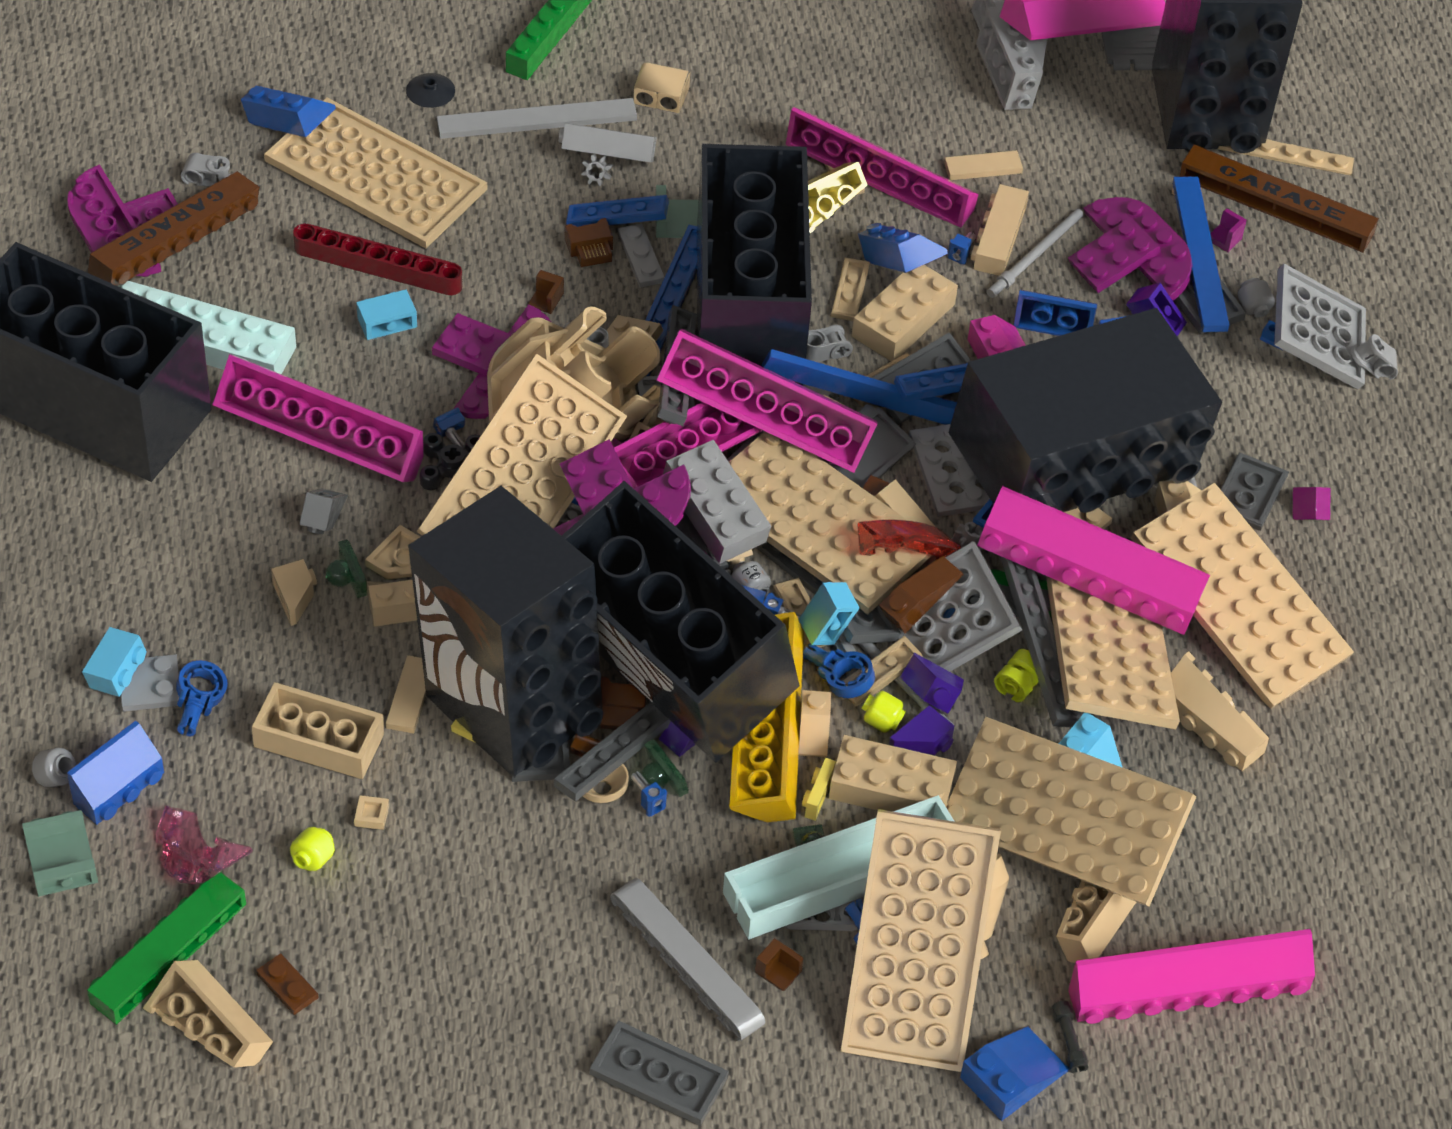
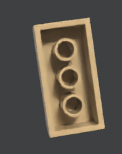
[852,265,958,361]
[252,682,384,779]
[829,735,957,812]

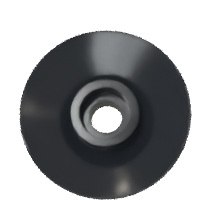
[406,73,455,108]

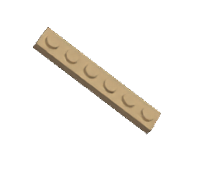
[1218,139,1354,175]

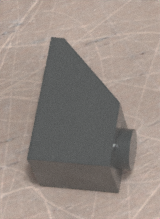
[300,488,348,534]

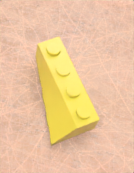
[808,162,867,233]

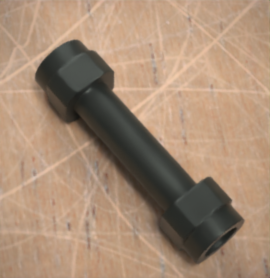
[1052,1001,1088,1073]

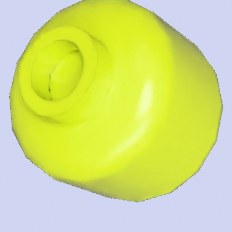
[861,691,906,733]
[290,827,335,871]

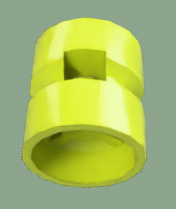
[994,649,1039,702]

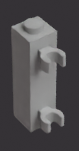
[558,123,657,162]

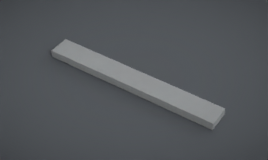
[437,98,637,139]

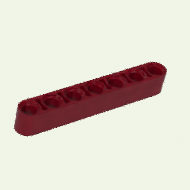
[293,223,463,296]

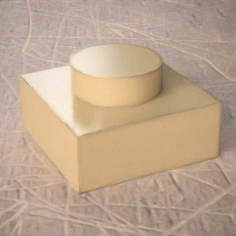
[354,795,389,830]

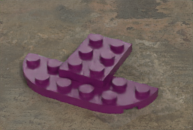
[67,164,178,277]
[1068,197,1193,300]
[432,304,551,419]
[553,439,691,536]

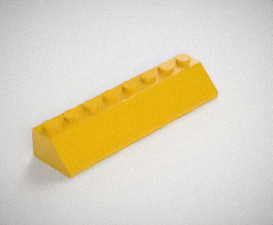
[729,612,804,823]

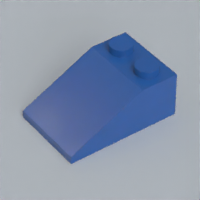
[960,1027,1070,1121]

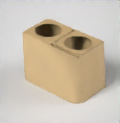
[634,63,690,113]

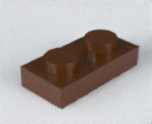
[256,953,319,1015]

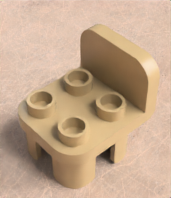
[487,307,661,442]

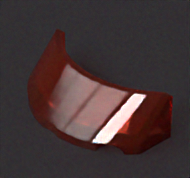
[857,520,962,560]

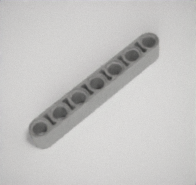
[610,878,765,1041]

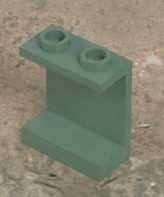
[656,185,698,238]
[22,810,98,897]

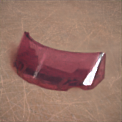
[156,805,253,885]

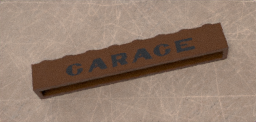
[1179,145,1379,253]
[88,171,260,286]

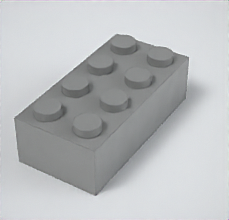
[663,440,771,564]

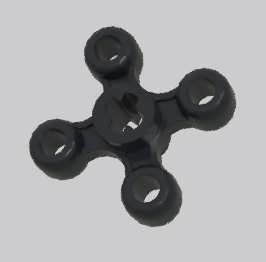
[419,433,480,491]

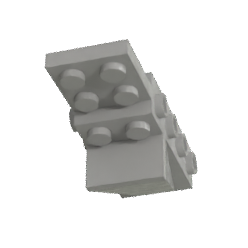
[971,0,1048,110]

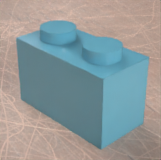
[356,289,417,340]
[798,582,859,645]
[82,627,147,697]

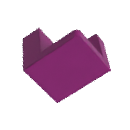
[1210,208,1247,252]
[1293,487,1331,520]

